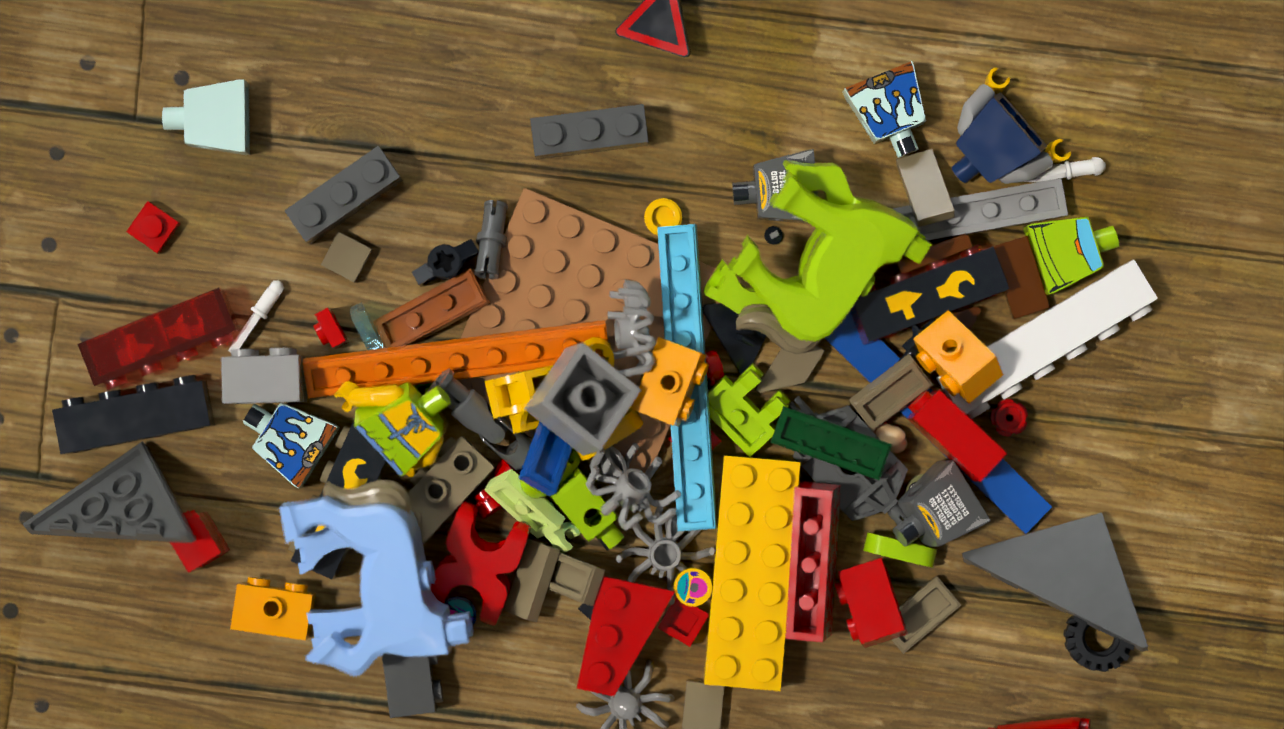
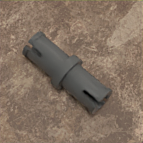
[474,200,508,280]

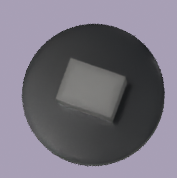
[764,226,783,245]

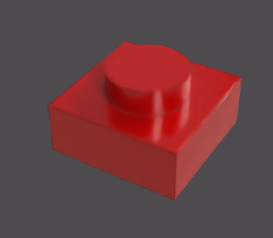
[126,201,181,254]
[313,307,349,349]
[657,596,709,647]

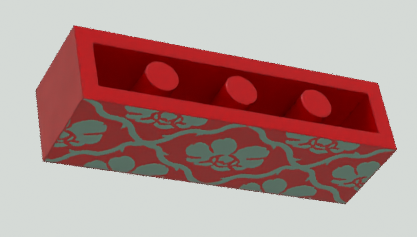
[785,482,841,643]

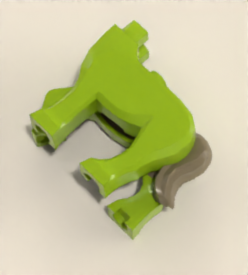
[703,160,932,354]

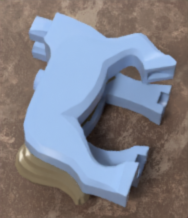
[280,480,474,676]

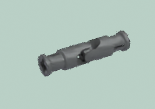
[428,368,532,471]

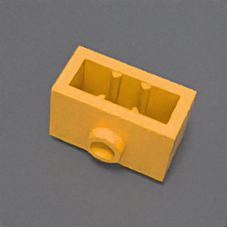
[913,310,1003,404]
[631,337,709,426]
[230,577,316,640]

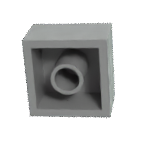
[524,342,641,455]
[221,348,307,404]

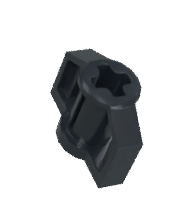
[412,239,479,287]

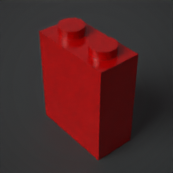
[906,390,1007,482]

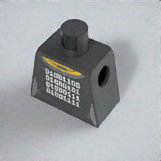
[732,149,818,224]
[893,460,991,547]

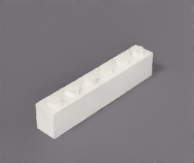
[936,260,1158,419]

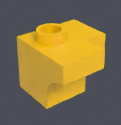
[485,365,554,434]

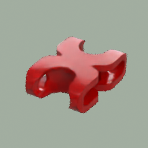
[431,501,531,626]

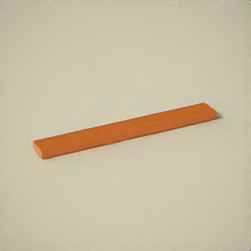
[302,320,608,399]

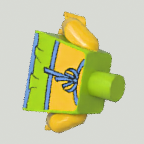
[334,382,451,477]

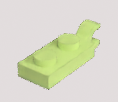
[484,469,581,553]

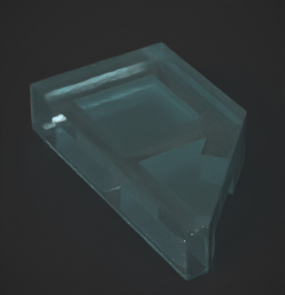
[350,302,385,350]

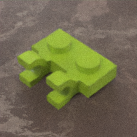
[708,363,790,457]

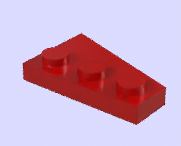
[576,576,675,697]

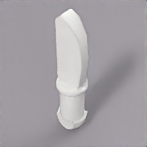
[1026,157,1106,182]
[228,280,284,353]

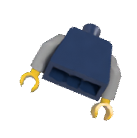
[951,68,1071,184]

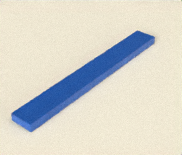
[824,310,1052,534]

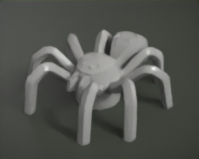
[607,280,656,377]
[586,443,681,530]
[616,507,715,605]
[576,660,675,729]

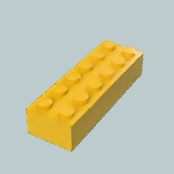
[703,455,800,691]

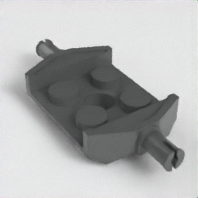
[788,396,908,525]

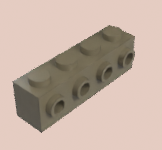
[408,436,496,545]

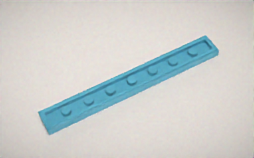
[657,224,717,531]

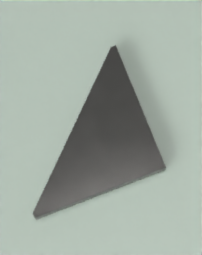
[23,441,197,543]
[962,513,1148,652]

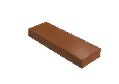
[372,268,490,348]

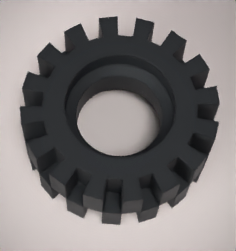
[1063,616,1134,672]

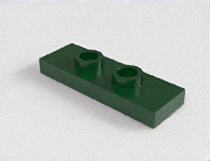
[771,406,892,480]

